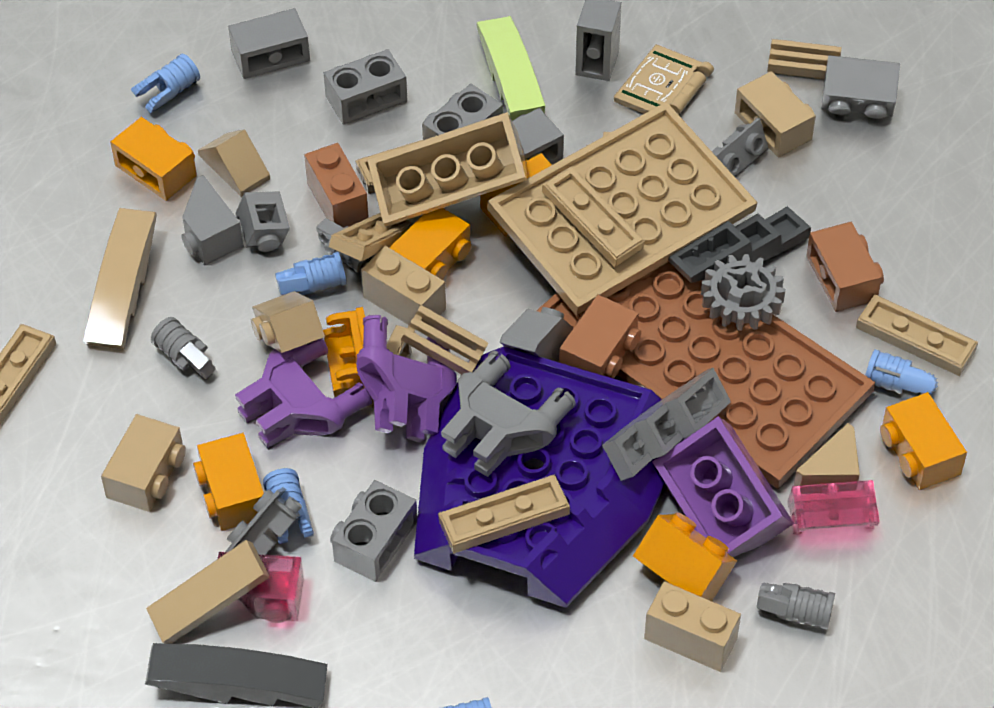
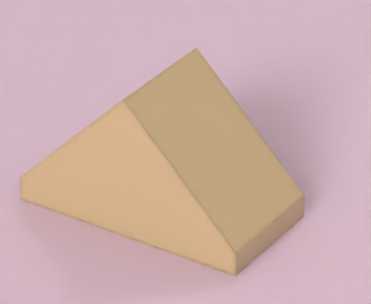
[198,129,270,197]
[792,423,860,497]

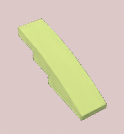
[477,16,545,120]

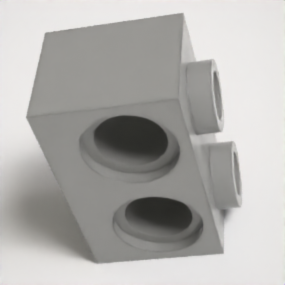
[323,49,407,125]
[422,84,503,140]
[330,480,417,582]

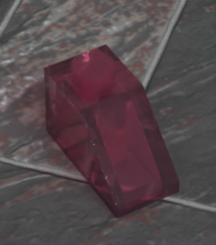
[218,552,304,623]

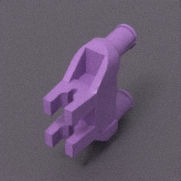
[356,315,457,442]
[235,338,372,448]

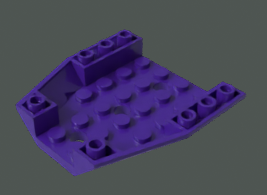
[414,346,685,608]

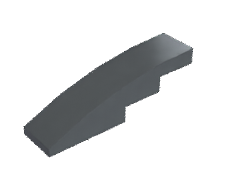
[668,206,811,283]
[145,643,328,708]

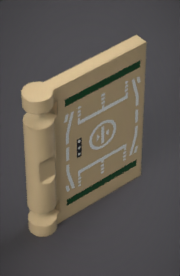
[614,44,714,115]

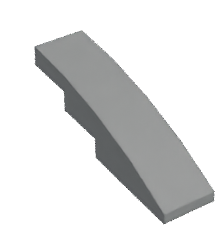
[602,368,731,481]

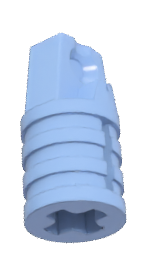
[275,252,347,295]

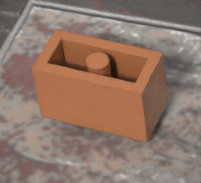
[304,143,369,228]
[806,221,884,312]
[559,294,641,379]

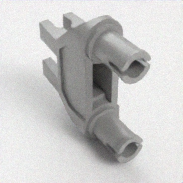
[441,351,576,477]

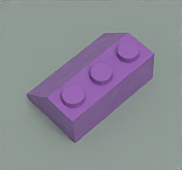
[653,416,795,557]

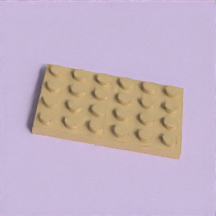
[487,102,758,315]

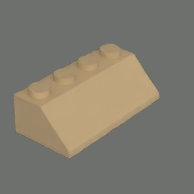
[367,112,527,227]

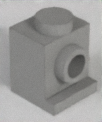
[235,191,290,252]

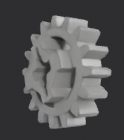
[701,254,786,331]

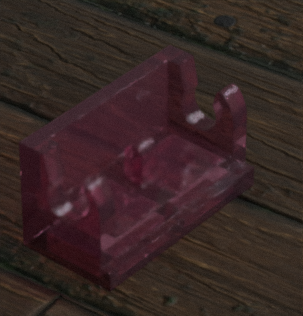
[787,480,880,535]

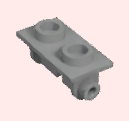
[712,118,768,177]
[224,487,302,560]

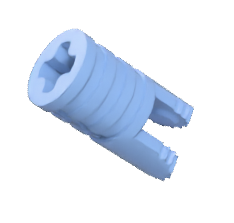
[131,53,200,114]
[865,349,939,394]
[263,468,314,544]

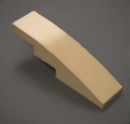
[84,208,157,349]

